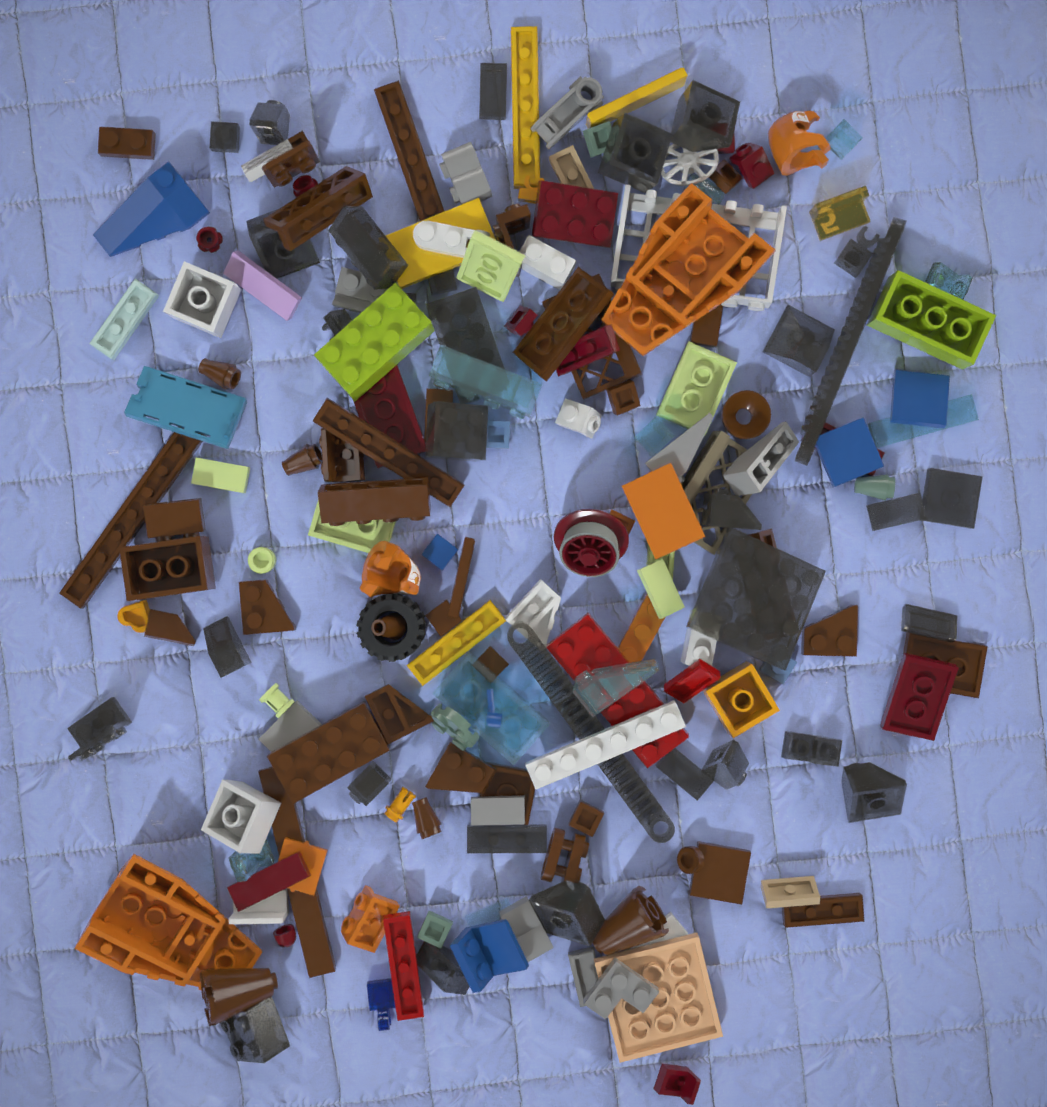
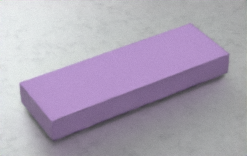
[223,250,302,321]

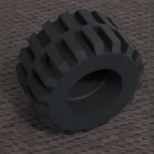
[356,594,426,662]

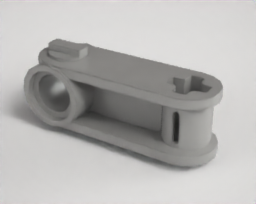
[531,76,604,150]

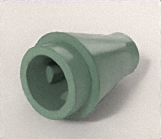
[854,474,895,501]

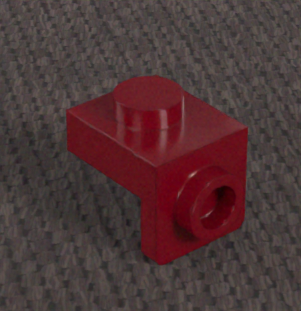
[729,143,775,189]
[653,1064,701,1105]

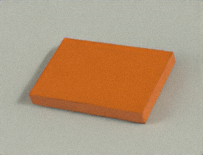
[622,463,706,559]

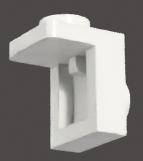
[555,398,602,439]

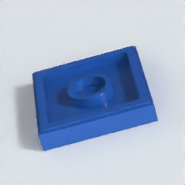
[890,370,950,429]
[812,417,884,487]

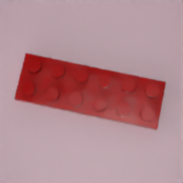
[546,613,689,769]

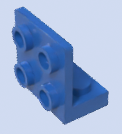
[449,919,529,993]

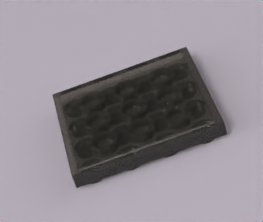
[686,527,826,671]

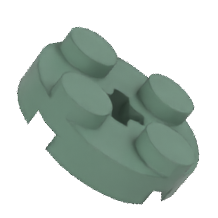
[431,703,479,751]

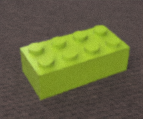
[867,270,997,369]
[314,283,435,402]

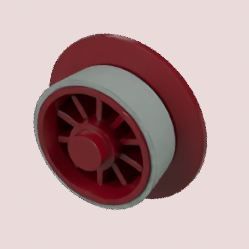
[554,509,629,577]

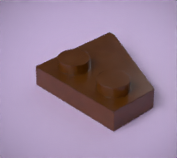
[364,684,434,744]

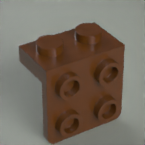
[262,131,320,188]
[493,204,531,277]

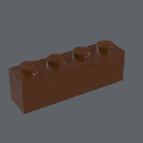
[317,477,431,526]

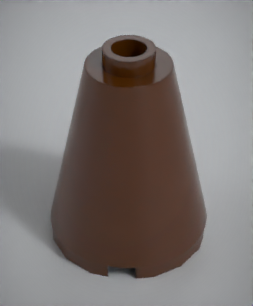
[592,886,669,956]
[200,968,278,1026]

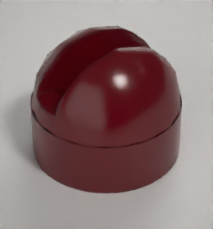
[273,924,297,947]

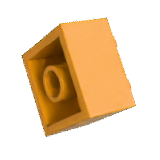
[703,661,780,738]

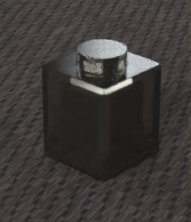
[347,760,391,806]

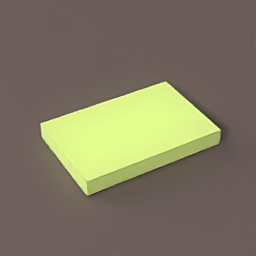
[456,230,525,302]
[656,341,737,436]
[308,501,396,553]

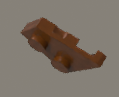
[239,579,296,635]
[801,605,858,657]
[425,742,497,793]

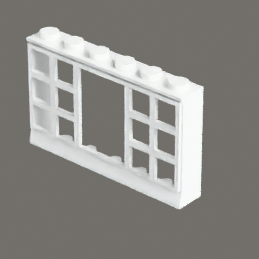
[610,185,787,311]

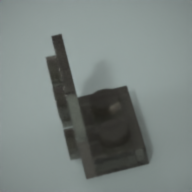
[67,697,132,761]

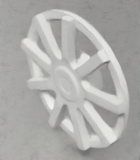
[658,137,719,186]

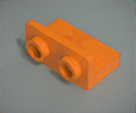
[341,885,400,953]

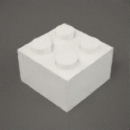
[163,261,242,338]
[201,779,281,853]

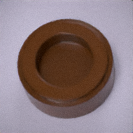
[677,846,704,874]

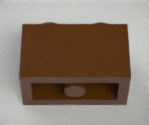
[143,498,206,542]

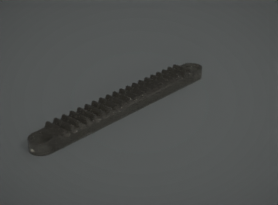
[795,217,907,466]
[507,621,675,843]

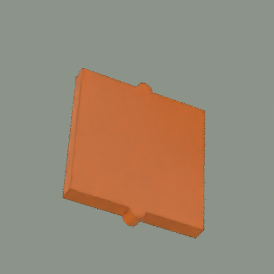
[278,837,328,896]

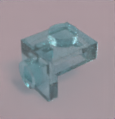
[925,262,973,300]
[228,839,275,882]

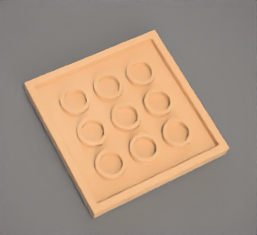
[594,933,723,1063]

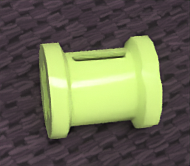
[259,683,295,718]

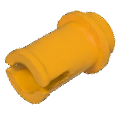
[384,786,416,823]

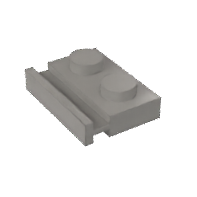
[332,267,394,313]

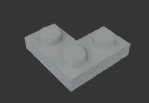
[583,958,659,1019]

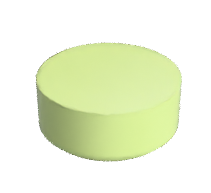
[248,547,276,574]

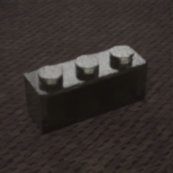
[328,206,408,290]

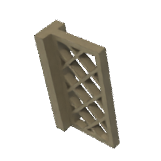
[681,431,752,555]

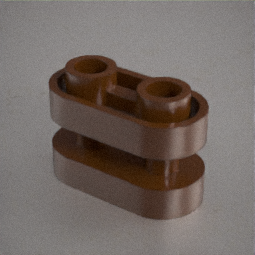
[540,827,589,888]

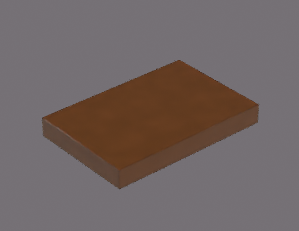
[903,632,988,698]

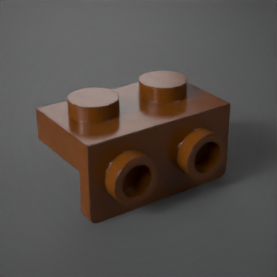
[319,428,365,483]

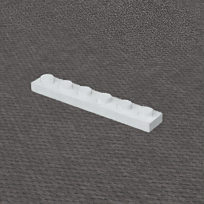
[525,700,686,789]

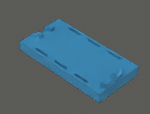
[124,366,247,449]

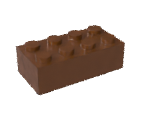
[267,701,390,804]

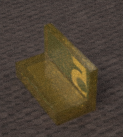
[809,186,871,241]

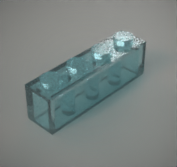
[429,345,542,419]

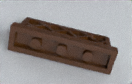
[542,274,643,400]

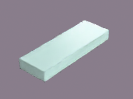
[89,279,160,360]

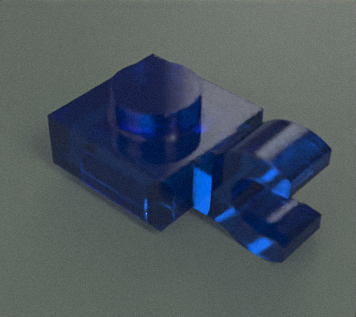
[366,978,396,1031]

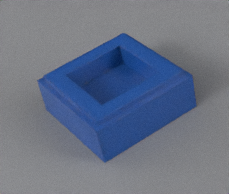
[421,533,459,571]

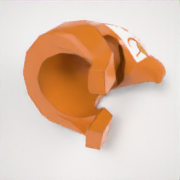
[768,111,830,176]
[359,541,421,597]

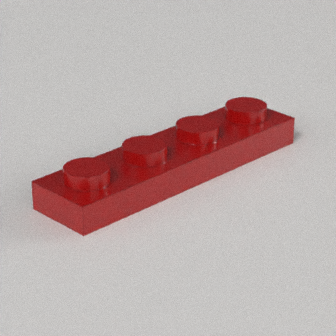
[383,911,424,1021]

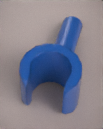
[486,689,502,728]

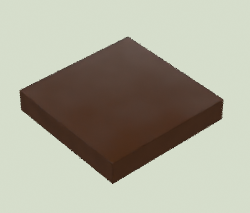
[480,762,535,825]
[689,841,751,905]

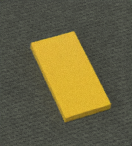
[380,198,496,289]

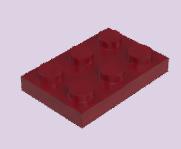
[532,180,618,248]
[880,653,959,741]

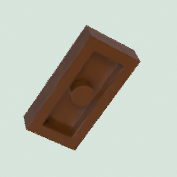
[98,127,156,160]

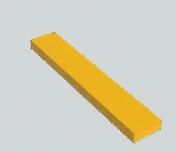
[511,26,540,189]

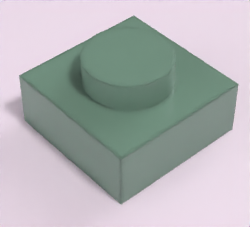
[583,121,618,157]
[417,911,453,948]

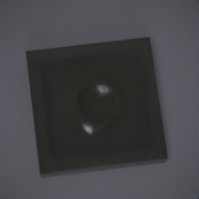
[919,468,983,529]

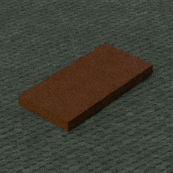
[512,267,614,381]

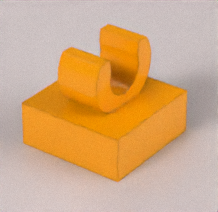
[518,175,544,204]

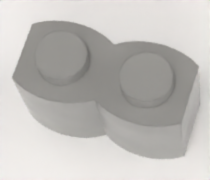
[439,142,492,205]
[499,896,554,962]

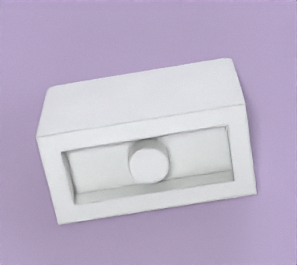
[229,888,289,924]

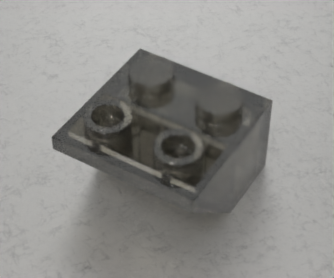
[220,996,290,1063]

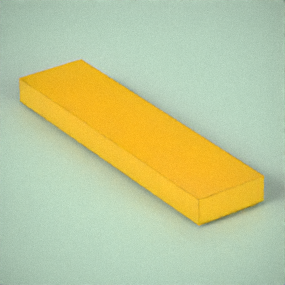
[586,67,688,129]
[406,600,506,686]

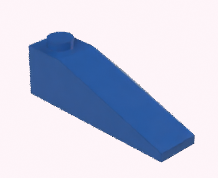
[93,161,210,257]

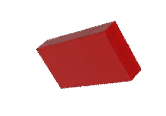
[664,659,720,703]

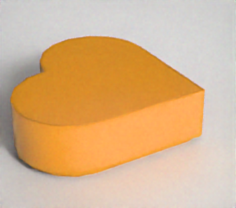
[117,600,150,633]

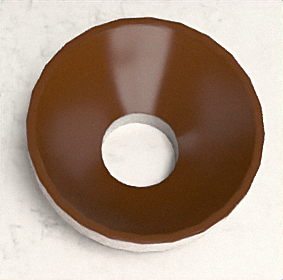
[722,390,771,439]

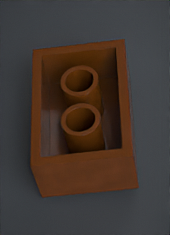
[119,536,216,601]

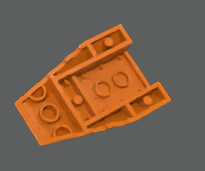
[602,183,776,356]
[74,854,262,990]

